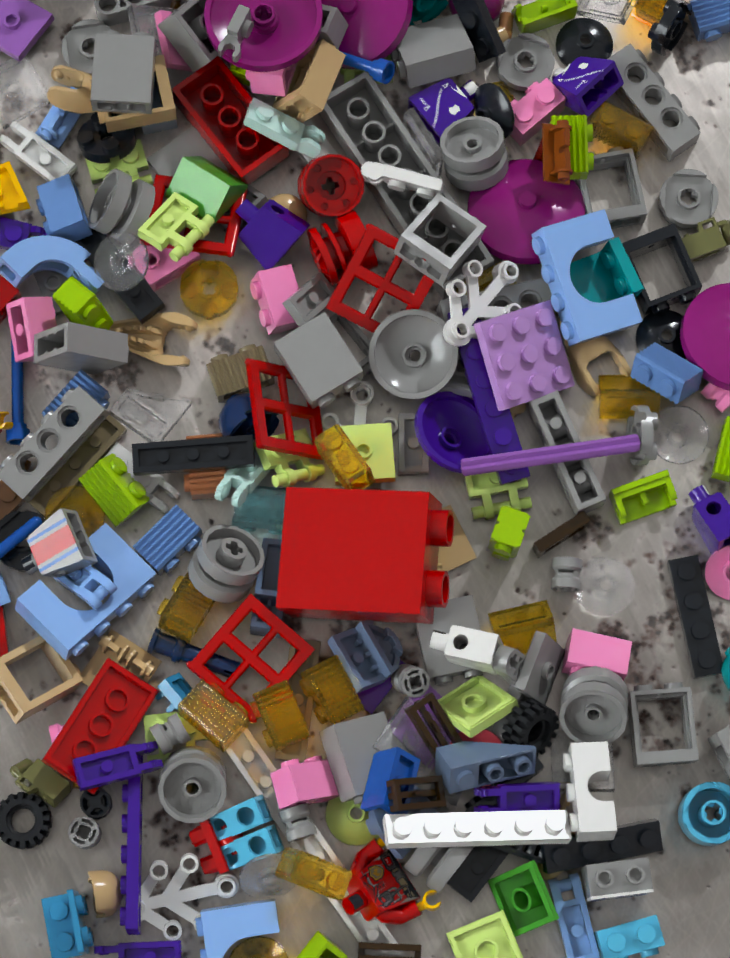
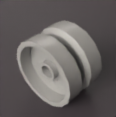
[440,116,509,191]
[88,168,156,244]
[187,524,265,603]
[559,666,629,744]
[158,746,227,823]
[404,846,474,894]

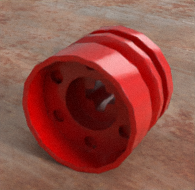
[298,154,364,217]
[307,210,378,287]

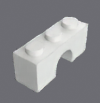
[563,741,617,842]

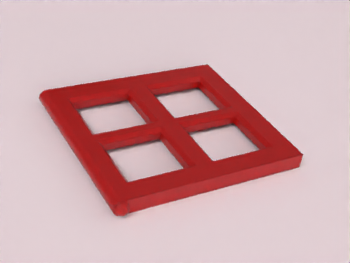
[141,174,248,258]
[325,224,434,333]
[245,358,327,460]
[186,593,315,723]

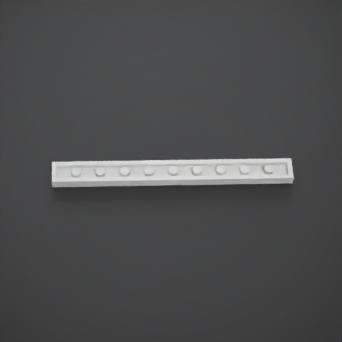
[218,722,407,957]

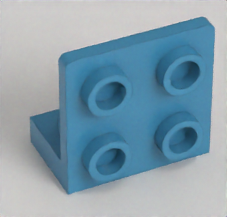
[41,889,94,958]

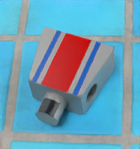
[21,508,98,578]

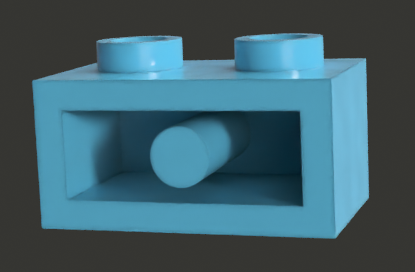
[594,914,665,958]

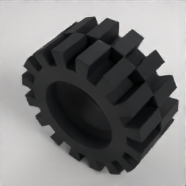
[502,698,559,757]
[0,792,52,849]

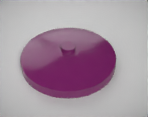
[204,0,323,72]
[321,0,413,69]
[467,159,585,264]
[680,283,730,391]

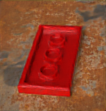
[41,658,159,795]

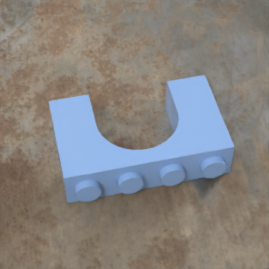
[531,209,643,347]
[15,523,156,661]
[195,898,280,958]

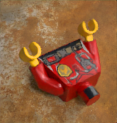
[342,838,441,925]

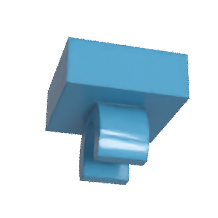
[156,673,198,713]

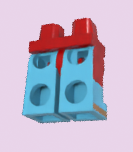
[189,794,285,874]

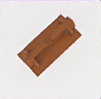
[542,120,573,185]

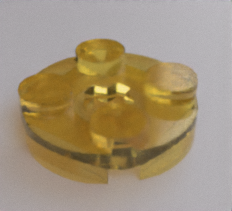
[180,259,239,320]

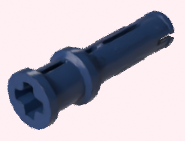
[147,627,241,678]

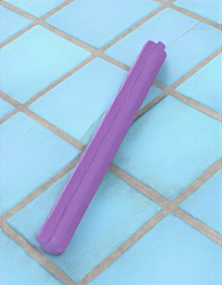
[460,434,640,476]

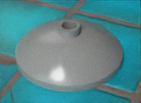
[368,309,459,399]

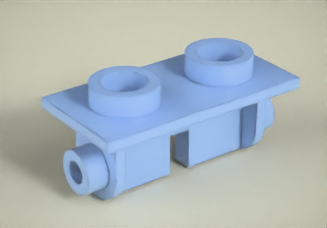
[35,86,82,149]

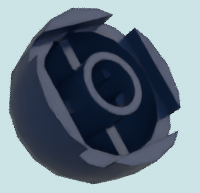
[218,393,280,440]

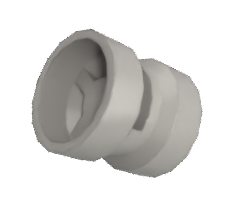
[551,557,583,592]
[391,663,430,698]
[149,713,191,755]
[279,803,317,843]
[68,816,102,849]

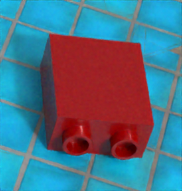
[276,487,454,624]

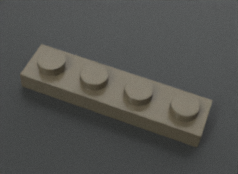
[26,415,127,519]
[275,639,321,763]

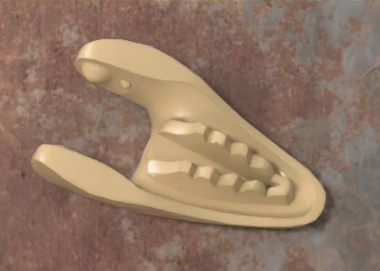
[47,65,128,115]
[109,312,198,367]
[558,318,631,397]

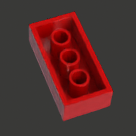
[171,56,289,184]

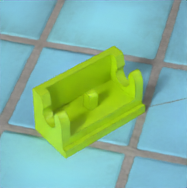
[511,0,578,34]
[608,469,678,526]

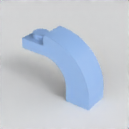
[0,235,105,295]

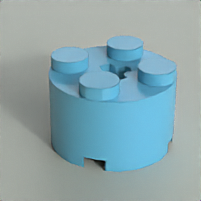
[678,782,730,846]

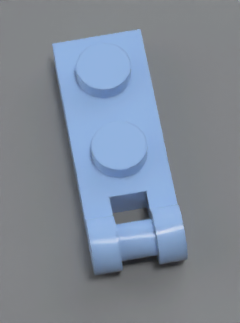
[53,566,118,610]
[547,873,600,958]

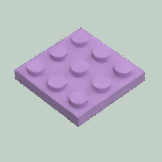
[473,300,575,411]

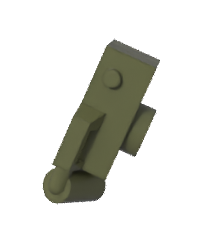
[681,217,730,263]
[10,758,71,808]

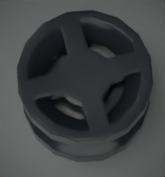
[80,787,113,819]

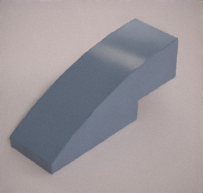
[250,538,284,638]

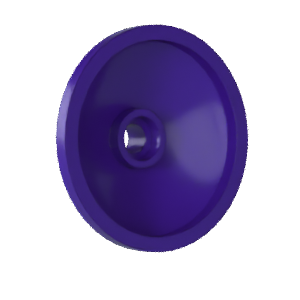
[414,391,491,473]

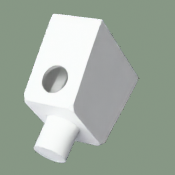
[430,625,504,675]

